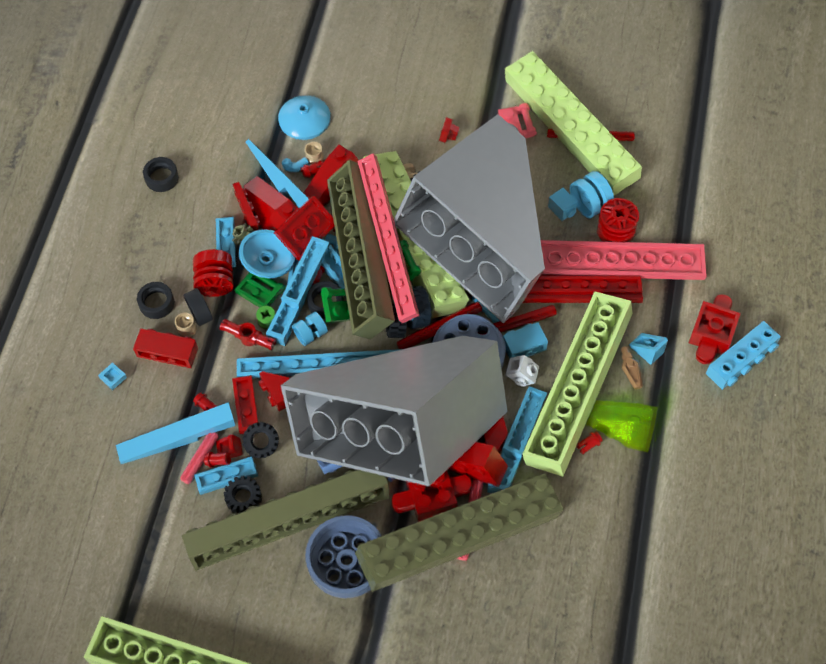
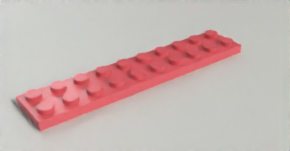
[540,240,706,280]

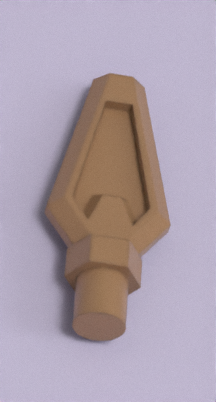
[621,346,643,390]

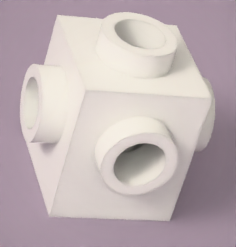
[506,355,540,386]

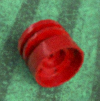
[597,198,639,242]
[193,249,233,297]

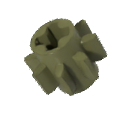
[232,224,255,246]

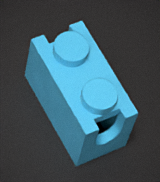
[503,322,548,359]

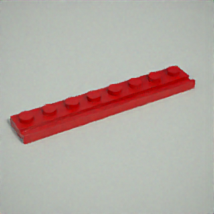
[523,276,643,303]

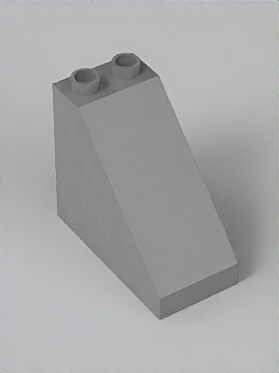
[394,114,545,323]
[281,336,508,486]

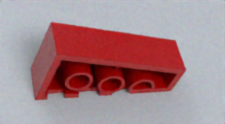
[447,442,508,487]

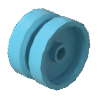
[569,171,614,219]

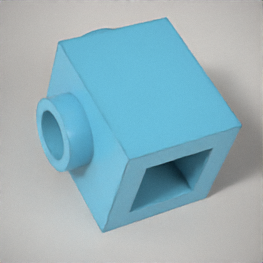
[548,188,577,221]

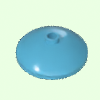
[278,95,331,140]
[239,230,295,278]

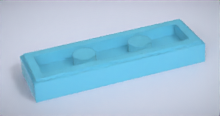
[216,217,236,267]
[194,456,258,495]

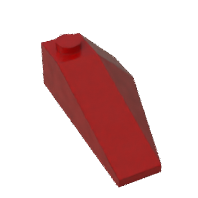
[303,144,359,206]
[243,176,298,231]

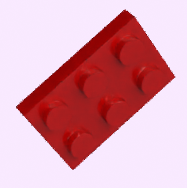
[274,195,335,261]

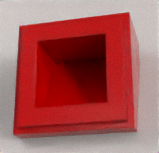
[216,434,243,458]

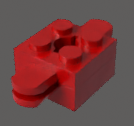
[688,295,741,364]
[392,470,471,522]

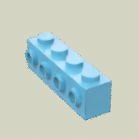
[706,321,781,390]

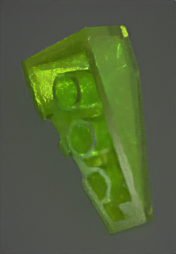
[585,400,658,452]

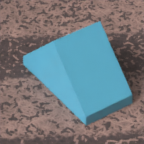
[629,333,668,365]

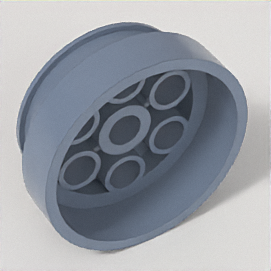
[432,314,506,370]
[305,516,381,598]

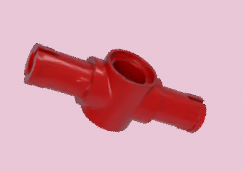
[220,319,277,351]

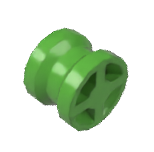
[256,306,275,329]

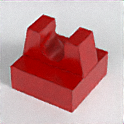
[439,117,460,143]

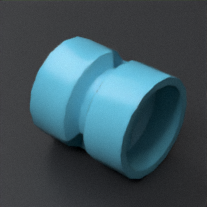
[292,311,328,346]

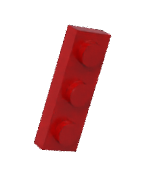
[232,182,261,231]
[232,375,258,435]

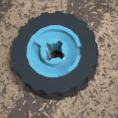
[406,285,431,329]

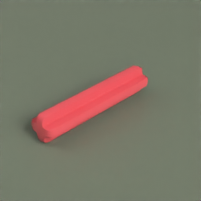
[180,432,219,484]

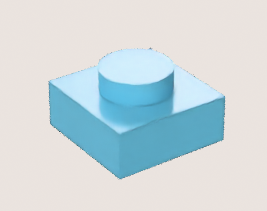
[98,362,127,390]

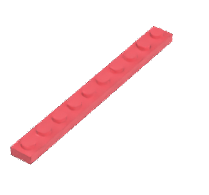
[358,153,420,323]

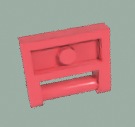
[498,103,537,138]

